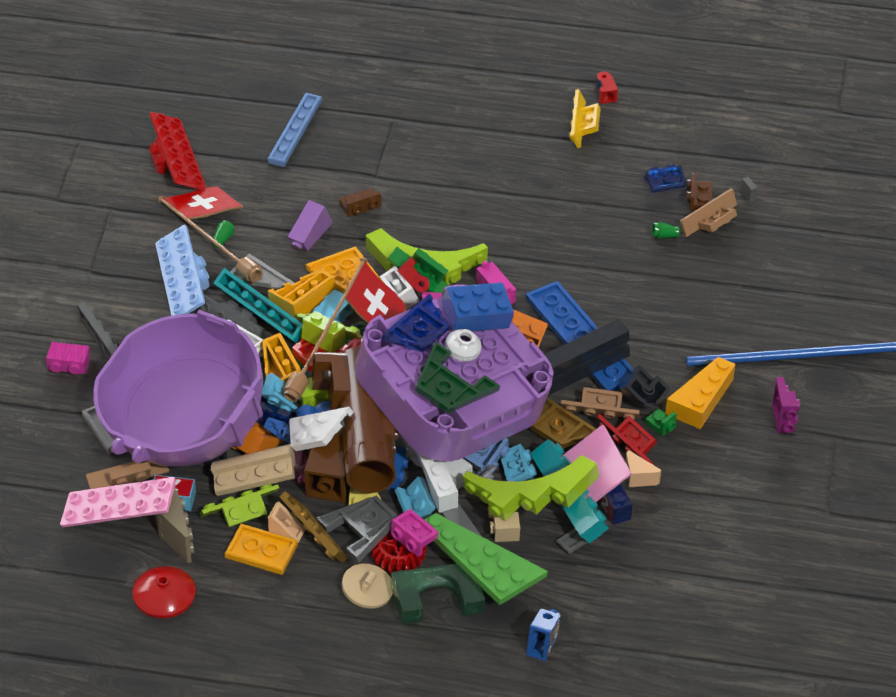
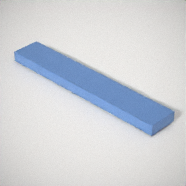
[268,93,322,167]

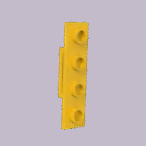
[569,89,601,148]

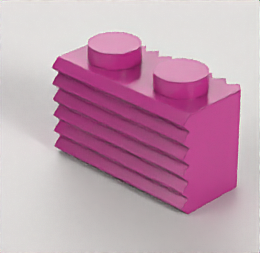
[46,342,91,375]

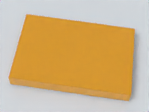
[225,524,298,575]

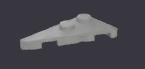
[230,254,294,289]

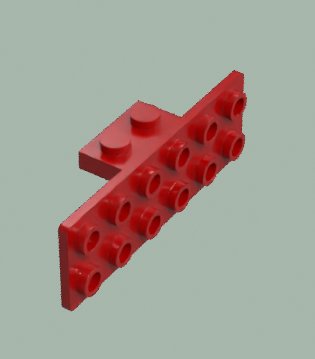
[149,112,206,190]

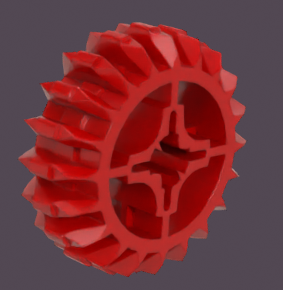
[371,530,426,575]

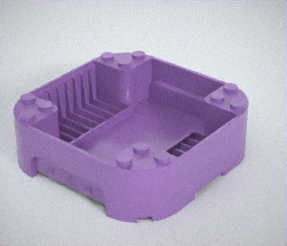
[355,285,553,462]

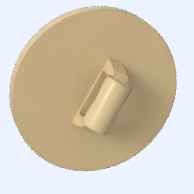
[342,564,394,609]

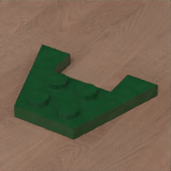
[415,341,500,414]

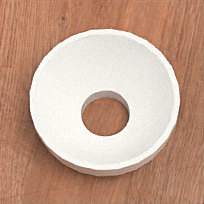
[445,329,481,362]

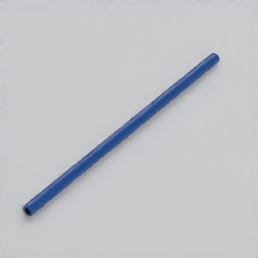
[686,342,896,366]

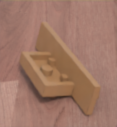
[680,188,737,237]
[561,387,640,420]
[86,461,169,489]

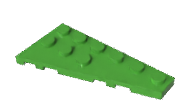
[424,513,548,605]

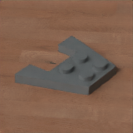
[316,496,398,563]

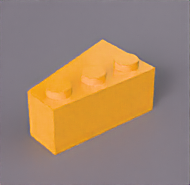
[268,270,336,321]
[262,333,302,383]

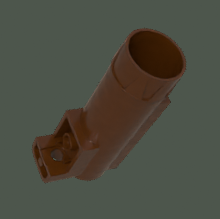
[311,347,398,493]

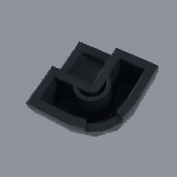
[619,365,671,408]

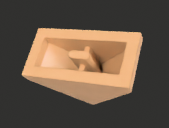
[625,451,661,487]
[268,502,305,543]

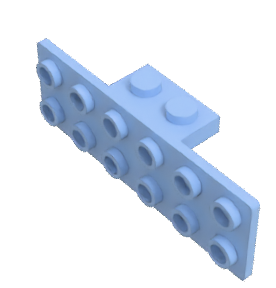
[155,225,210,316]

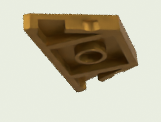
[530,398,596,449]

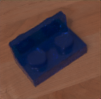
[644,164,687,193]
[256,401,295,425]

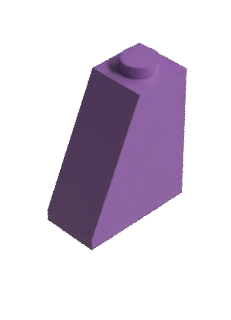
[288,200,333,251]

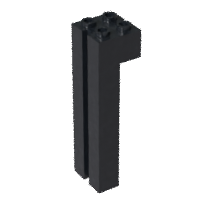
[544,319,630,395]

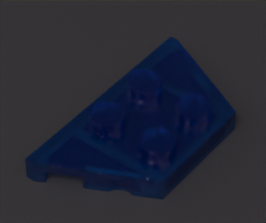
[381,294,449,352]

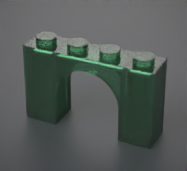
[391,564,485,625]

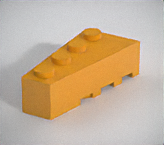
[665,357,736,429]

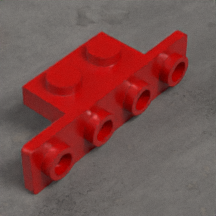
[597,414,657,465]

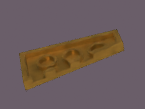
[280,491,348,563]

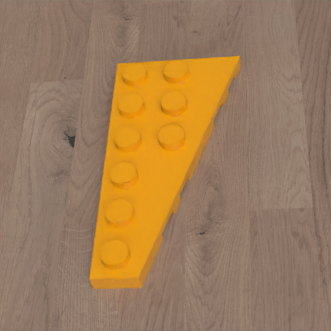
[305,246,380,294]

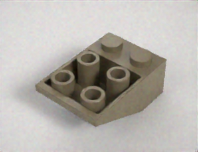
[155,490,194,563]

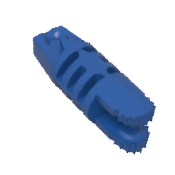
[264,417,291,444]

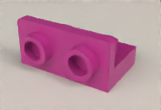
[391,509,439,557]

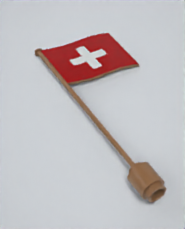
[158,187,263,282]
[283,257,406,402]

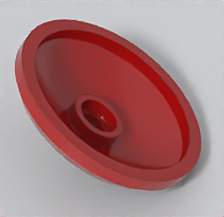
[132,566,196,618]

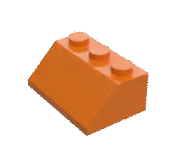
[232,422,282,455]

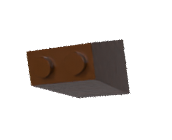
[304,422,346,503]

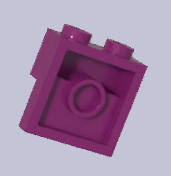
[772,377,800,433]

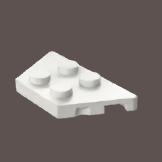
[289,407,353,451]

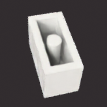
[380,266,420,310]

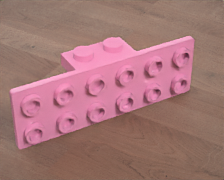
[60,477,176,527]

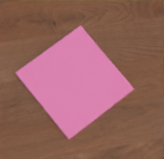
[564,425,632,502]

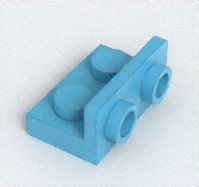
[262,374,299,414]
[501,443,537,482]
[395,476,436,519]

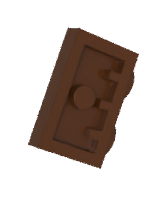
[686,173,712,210]
[339,188,381,217]

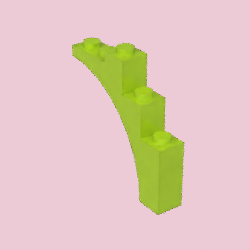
[366,228,488,285]
[462,455,599,521]

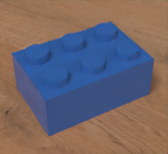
[442,282,514,331]

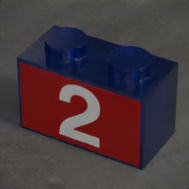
[599,483,633,525]

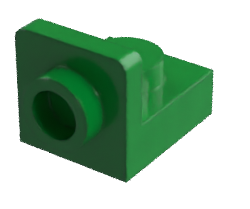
[645,409,677,436]

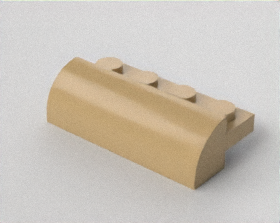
[211,444,296,496]

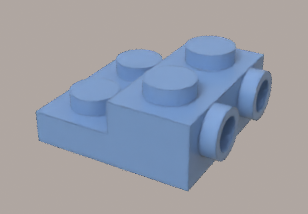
[463,438,510,476]

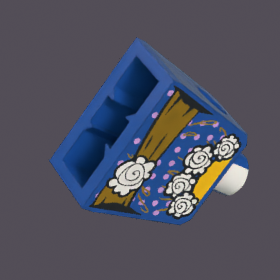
[526,609,560,661]

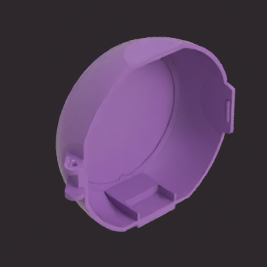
[94,310,263,467]

